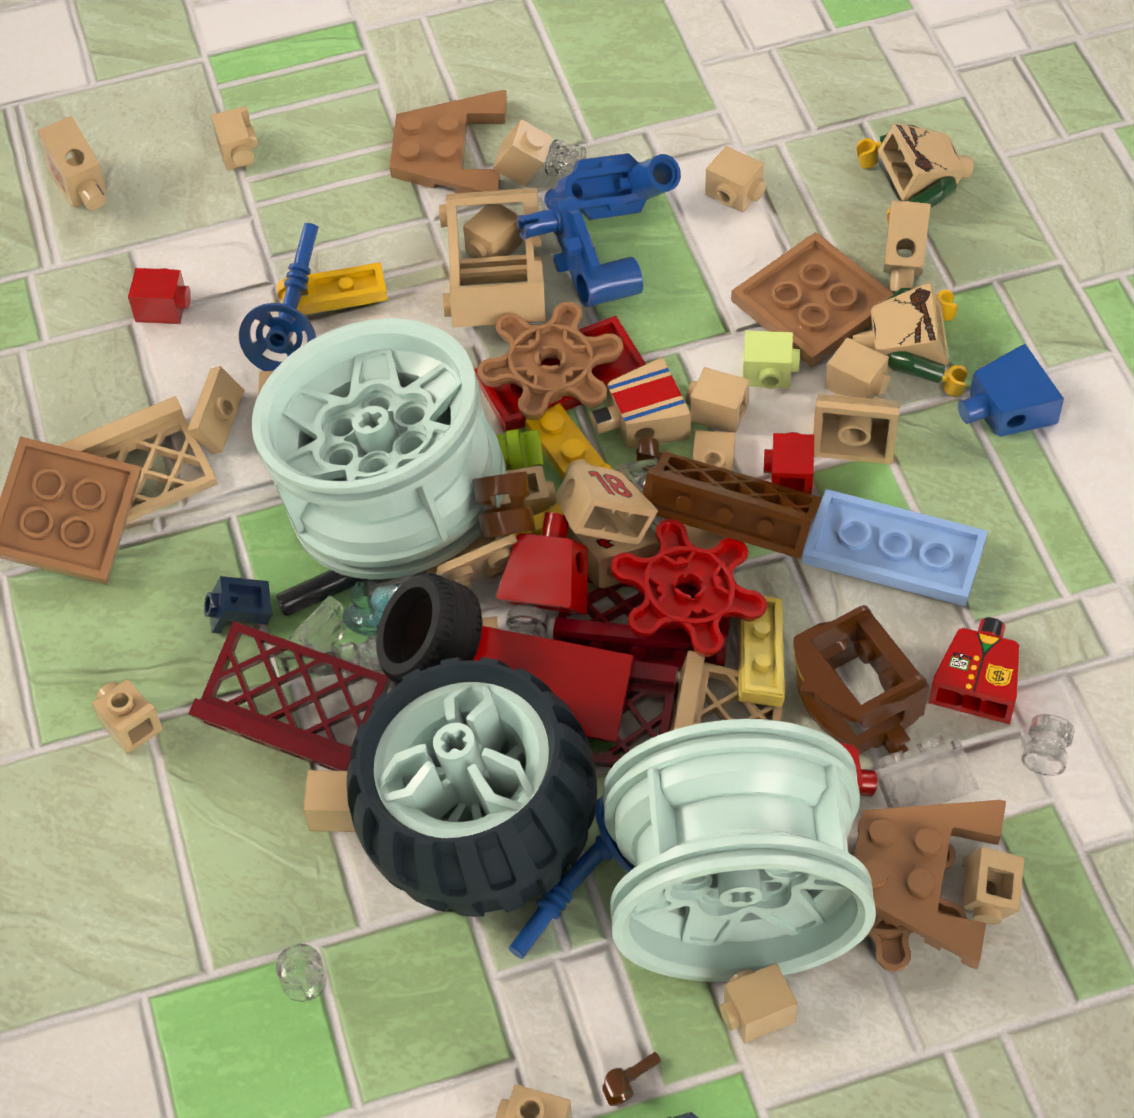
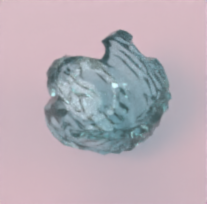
[342,582,405,638]

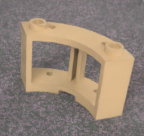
[439,188,546,328]

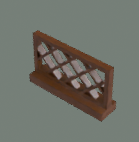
[642,451,822,559]

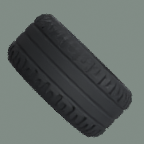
[376,573,483,684]

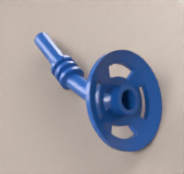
[239,223,319,371]
[508,796,634,959]

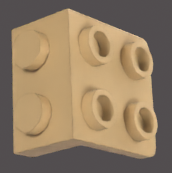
[425,534,518,589]

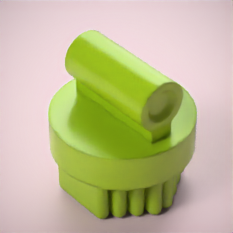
[496,429,544,471]

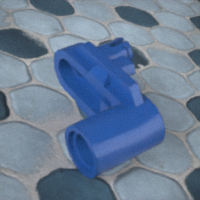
[544,153,681,221]
[517,196,643,308]

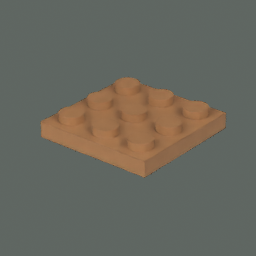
[731,232,893,368]
[0,436,142,585]

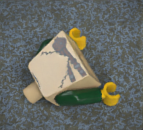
[856,123,974,223]
[853,283,968,397]

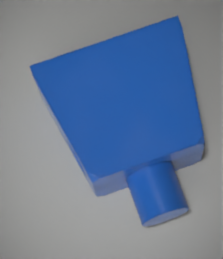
[958,344,1064,437]

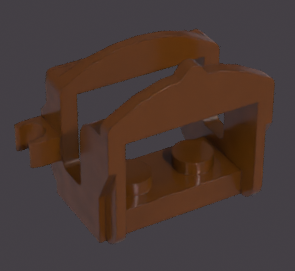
[793,605,929,759]

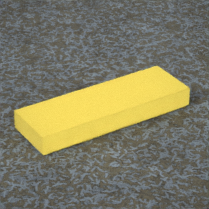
[738,596,785,707]

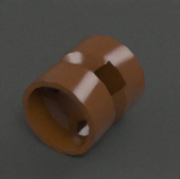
[472,471,535,538]

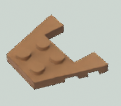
[390,90,507,193]
[854,800,1006,969]

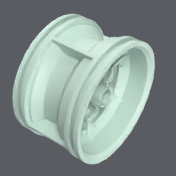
[252,318,507,579]
[603,719,876,982]

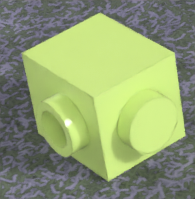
[743,330,800,389]

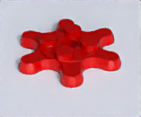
[611,519,767,657]

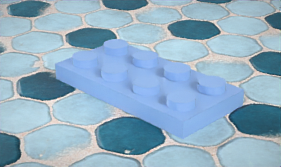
[802,489,988,607]

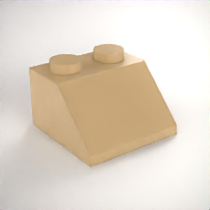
[813,394,900,465]

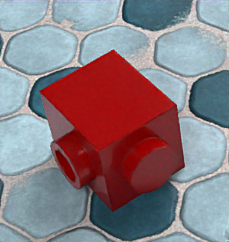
[128,268,191,324]
[763,432,814,494]

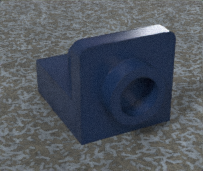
[204,576,273,634]

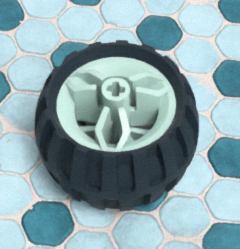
[347,657,597,917]

